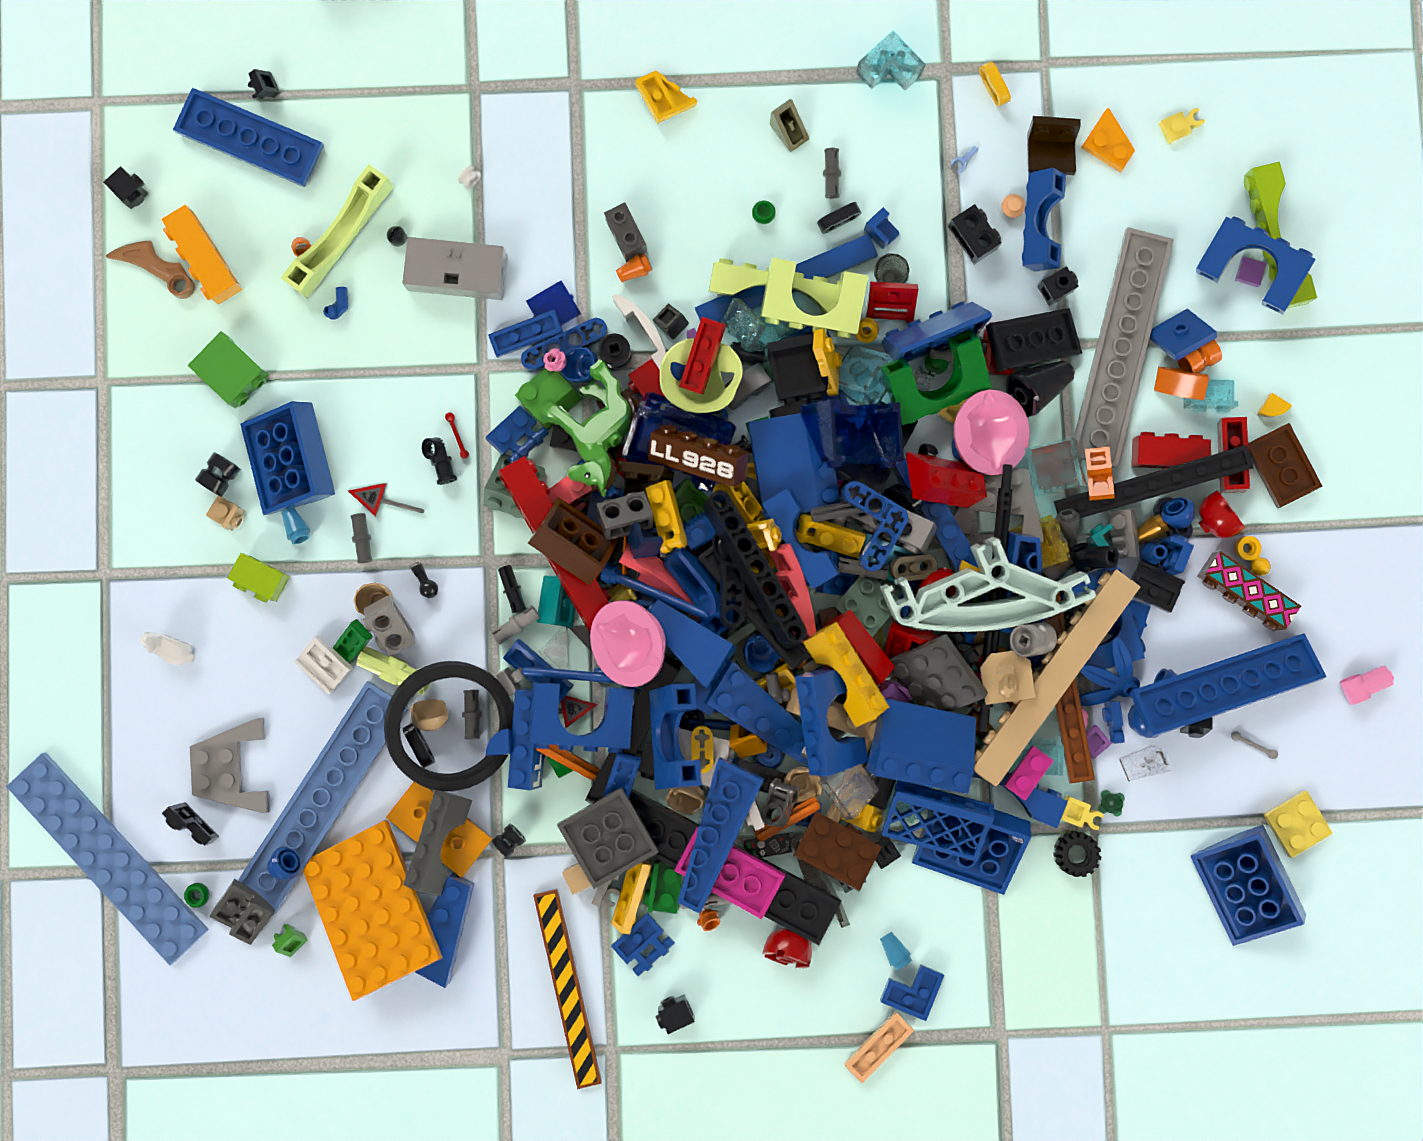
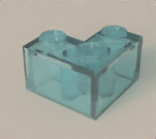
[856,30,926,91]

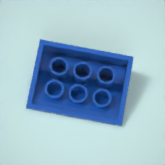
[881,301,992,363]
[240,401,335,515]
[747,409,840,513]
[866,698,976,794]
[912,809,1031,895]
[1190,825,1307,946]

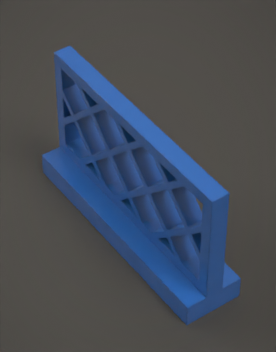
[881,780,995,862]

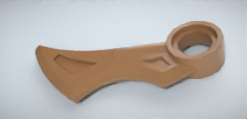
[106,241,195,299]

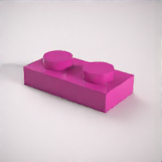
[1004,746,1054,800]

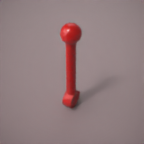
[445,412,469,459]

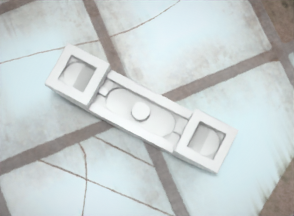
[612,293,666,370]

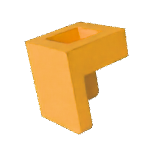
[729,724,767,758]

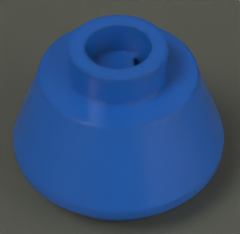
[1161,497,1194,529]
[752,742,785,769]
[268,847,301,880]

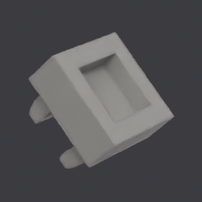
[496,667,525,696]

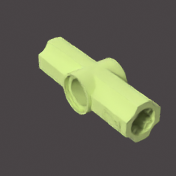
[356,646,430,695]

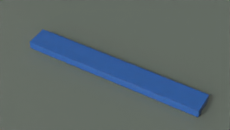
[694,233,878,323]

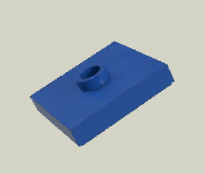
[1149,308,1217,361]

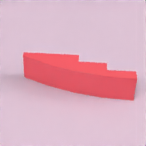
[619,543,699,619]
[768,544,816,643]

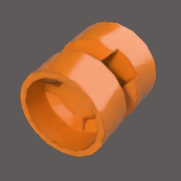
[1177,340,1223,374]

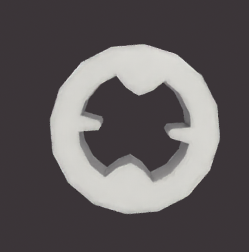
[458,165,481,190]

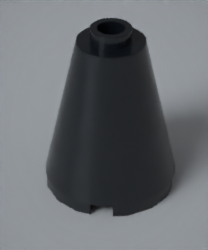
[1005,360,1075,418]

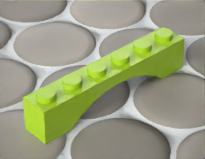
[1243,161,1318,309]

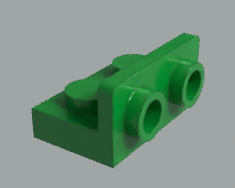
[643,860,682,914]

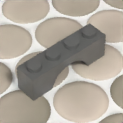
[403,790,473,896]

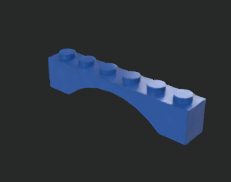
[893,459,979,574]
[972,772,1068,828]

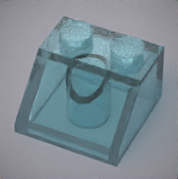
[838,345,893,409]

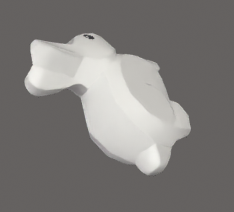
[140,632,195,666]

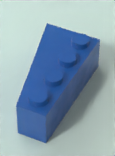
[415,872,475,988]

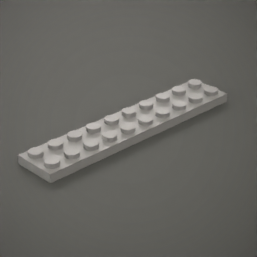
[1069,227,1174,468]

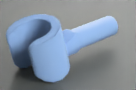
[951,146,978,174]

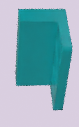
[536,575,576,628]

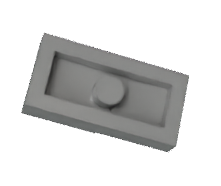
[1108,509,1140,560]
[591,875,621,907]

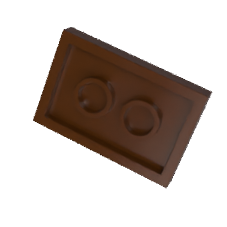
[1248,422,1323,509]
[793,811,881,892]

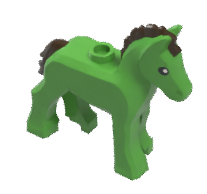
[540,359,638,497]

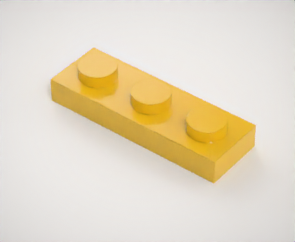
[611,860,651,934]

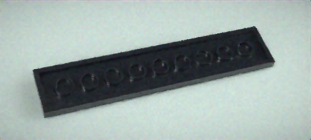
[629,789,842,946]

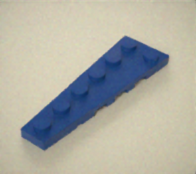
[704,660,808,767]
[677,757,764,914]

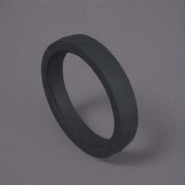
[384,661,514,791]

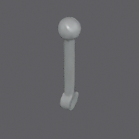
[1231,731,1279,759]

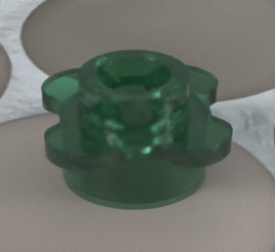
[1098,790,1125,817]

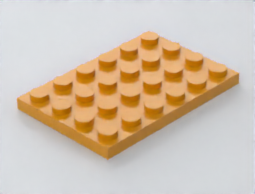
[303,820,443,1001]

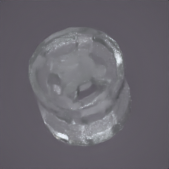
[913,366,936,391]

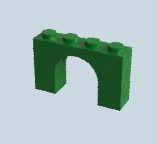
[880,329,992,425]

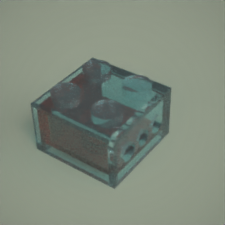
[1025,437,1087,497]

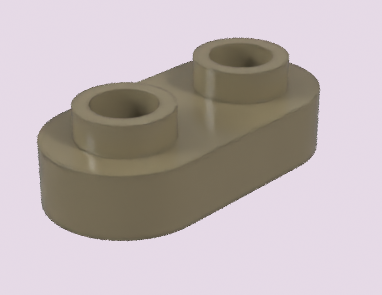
[889,554,937,581]

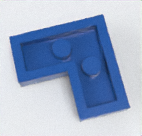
[880,964,945,1021]

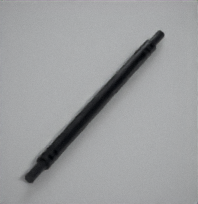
[978,464,1013,732]

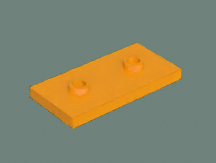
[385,782,493,878]

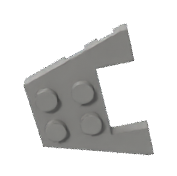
[954,467,1044,544]
[189,718,269,813]

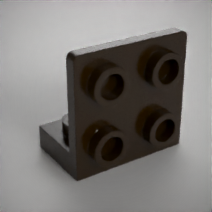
[1027,116,1081,175]
[617,461,674,512]

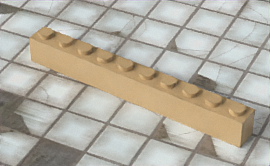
[974,569,1140,787]

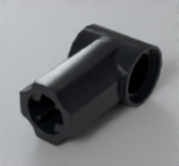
[1068,542,1119,573]

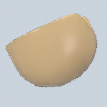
[353,582,394,619]
[411,699,448,732]
[784,766,823,803]
[665,786,705,815]

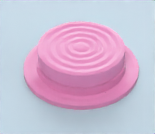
[954,390,1030,475]
[590,600,666,687]

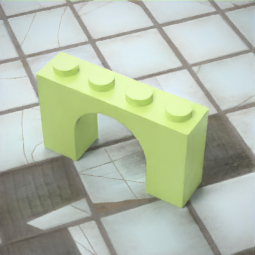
[760,257,868,339]

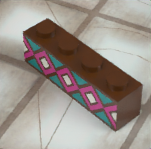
[1197,551,1301,632]

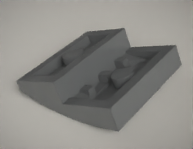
[209,878,275,945]

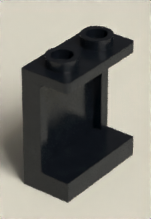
[767,334,827,405]

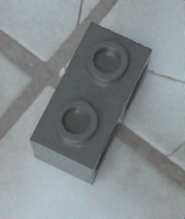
[604,202,647,262]
[597,491,653,541]

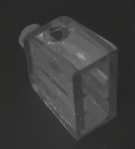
[818,764,878,820]

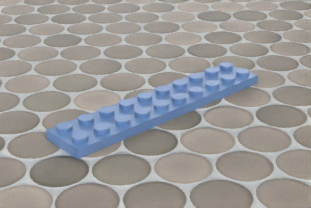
[238,681,409,915]
[6,752,209,965]

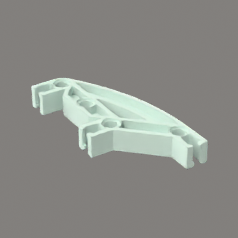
[880,537,1096,632]

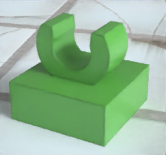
[272,924,308,957]

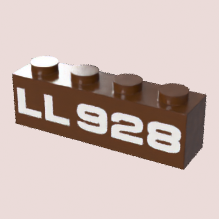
[648,425,749,487]

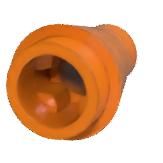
[616,253,653,283]

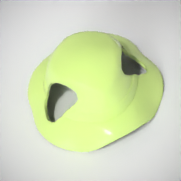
[660,338,743,413]

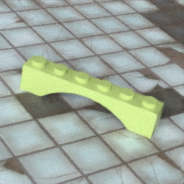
[281,164,394,299]
[708,258,840,314]

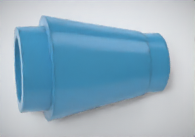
[281,507,310,544]
[880,932,913,971]

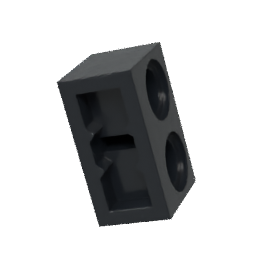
[948,204,1002,265]

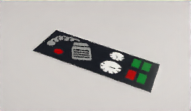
[743,833,792,857]

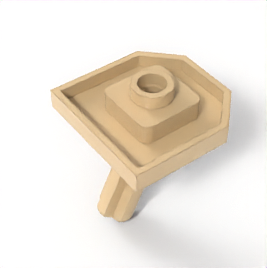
[980,651,1036,705]

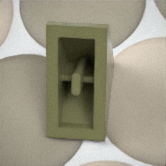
[770,99,810,152]

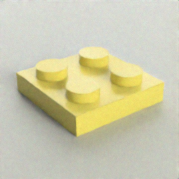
[1263,790,1333,858]

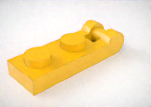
[645,480,687,554]
[796,514,866,558]

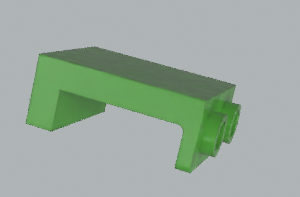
[187,331,269,409]

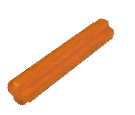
[536,744,599,780]
[754,796,821,842]

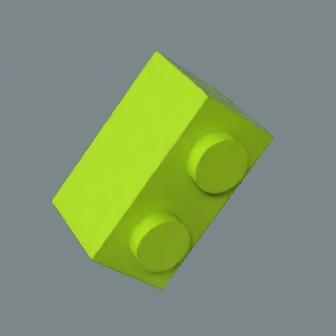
[227,552,290,603]

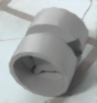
[1010,622,1057,657]

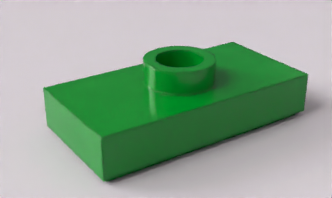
[333,619,373,664]

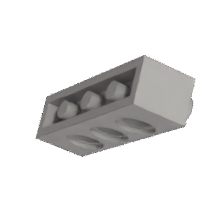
[840,487,938,554]

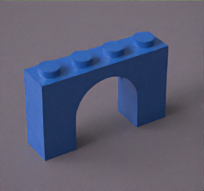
[1196,216,1316,315]
[1060,565,1146,669]
[795,666,868,777]
[528,682,634,753]
[649,684,702,790]

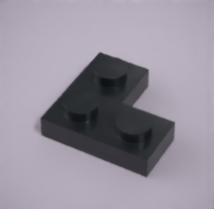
[161,802,219,846]

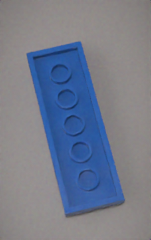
[173,87,324,188]

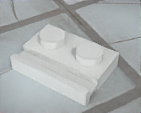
[294,635,353,694]

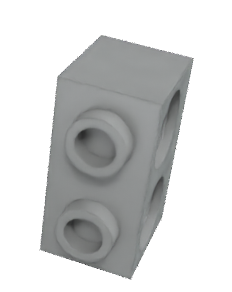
[363,595,416,656]

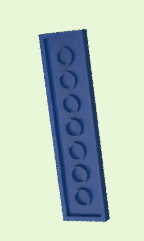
[1130,633,1327,738]

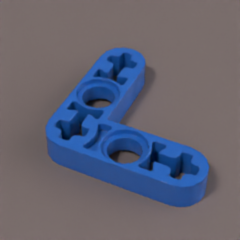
[842,481,908,571]

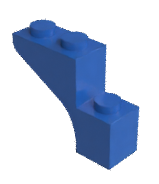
[664,547,734,635]

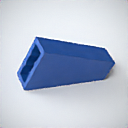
[647,600,737,691]

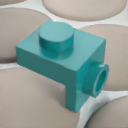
[1086,523,1114,547]

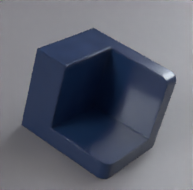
[627,523,663,559]

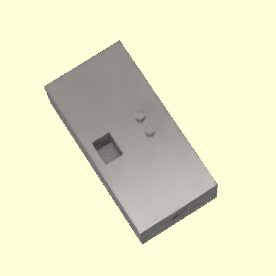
[402,237,507,300]

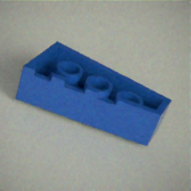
[1000,532,1046,633]

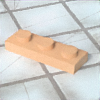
[844,1011,914,1083]

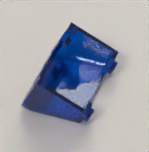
[621,392,737,492]
[800,399,904,468]

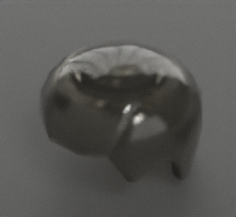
[873,253,910,283]

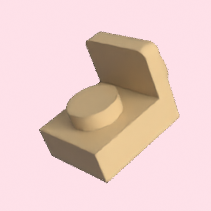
[206,496,245,531]

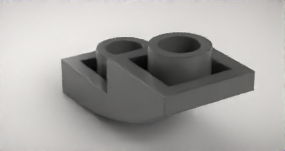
[725,362,773,410]

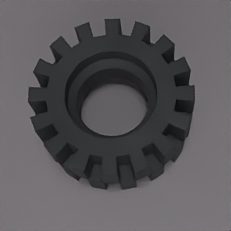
[1053,831,1102,878]

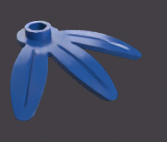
[1079,638,1140,706]

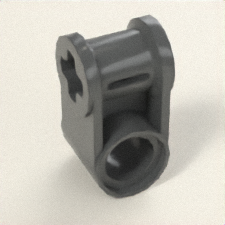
[761,778,800,828]

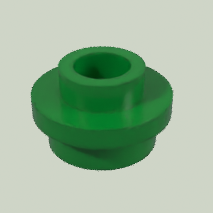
[184,883,210,908]

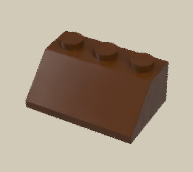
[527,497,619,585]

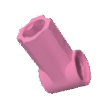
[1339,666,1394,705]

